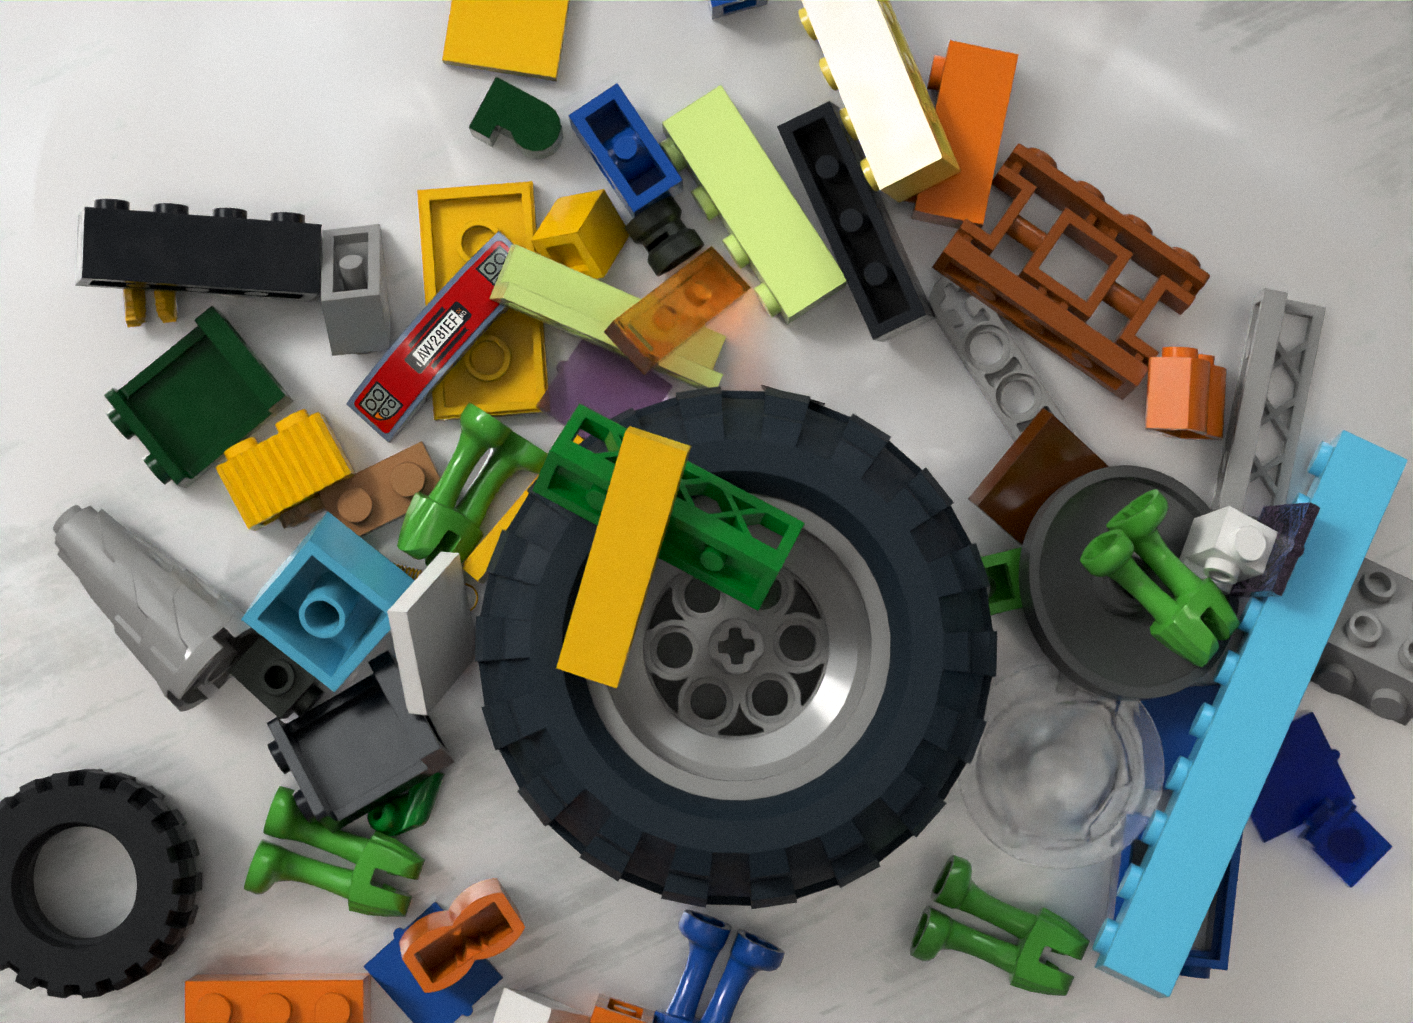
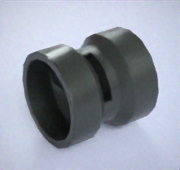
[625,196,704,277]

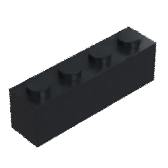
[777,101,936,342]
[75,199,322,301]

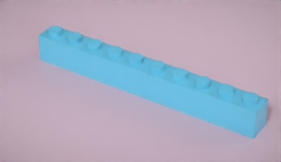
[1092,430,1408,999]

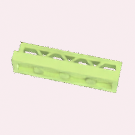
[489,244,726,389]

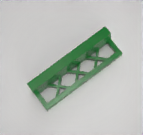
[532,403,805,611]

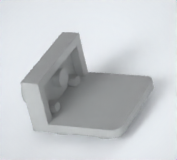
[1310,558,1413,726]

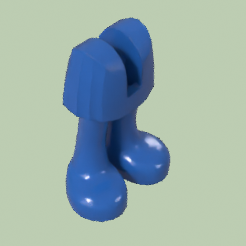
[653,910,785,1023]

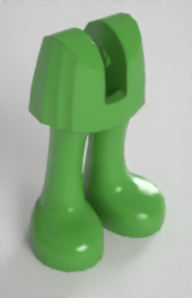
[397,402,548,566]
[1080,489,1240,667]
[244,786,425,917]
[910,855,1090,996]

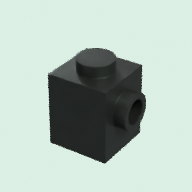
[228,636,324,719]

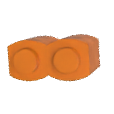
[1145,347,1227,440]
[399,878,525,993]

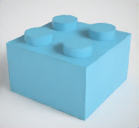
[241,511,415,692]

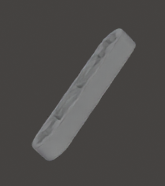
[929,276,1074,442]

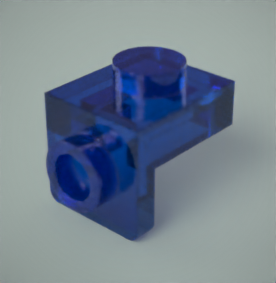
[1297,796,1393,888]

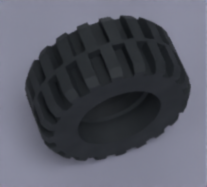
[0,769,202,999]

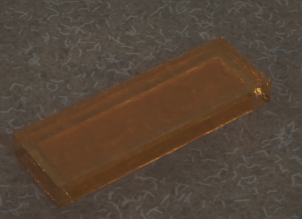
[604,246,751,375]

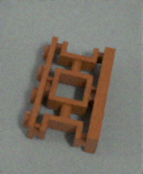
[932,143,1210,400]

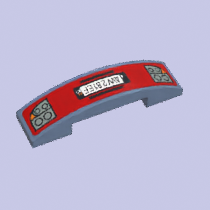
[346,231,514,443]

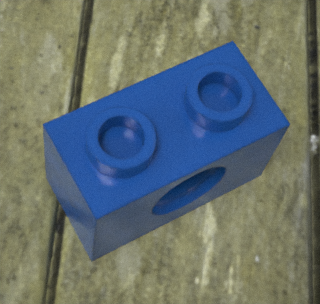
[568,83,684,218]

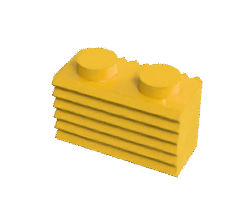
[215,409,356,531]

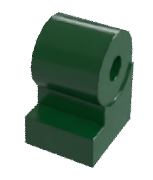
[468,77,563,159]

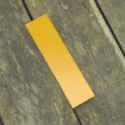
[556,426,691,689]

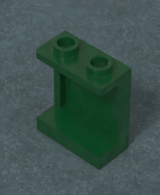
[104,306,294,488]

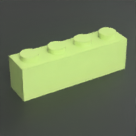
[659,85,847,325]

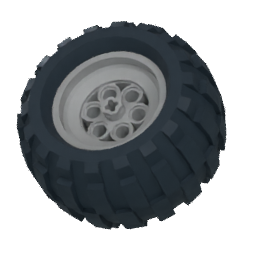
[475,386,997,909]

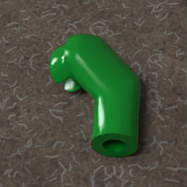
[367,771,445,836]

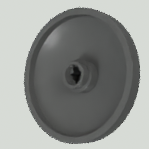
[1019,465,1239,701]

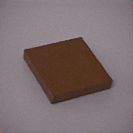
[968,408,1109,546]

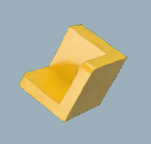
[531,189,629,279]

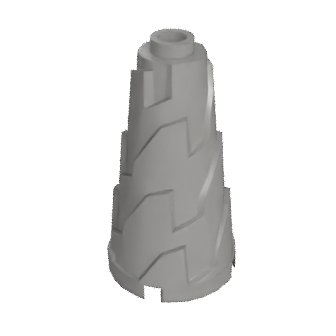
[53,505,260,712]

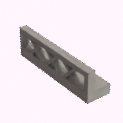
[1210,288,1326,534]

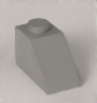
[321,224,390,356]

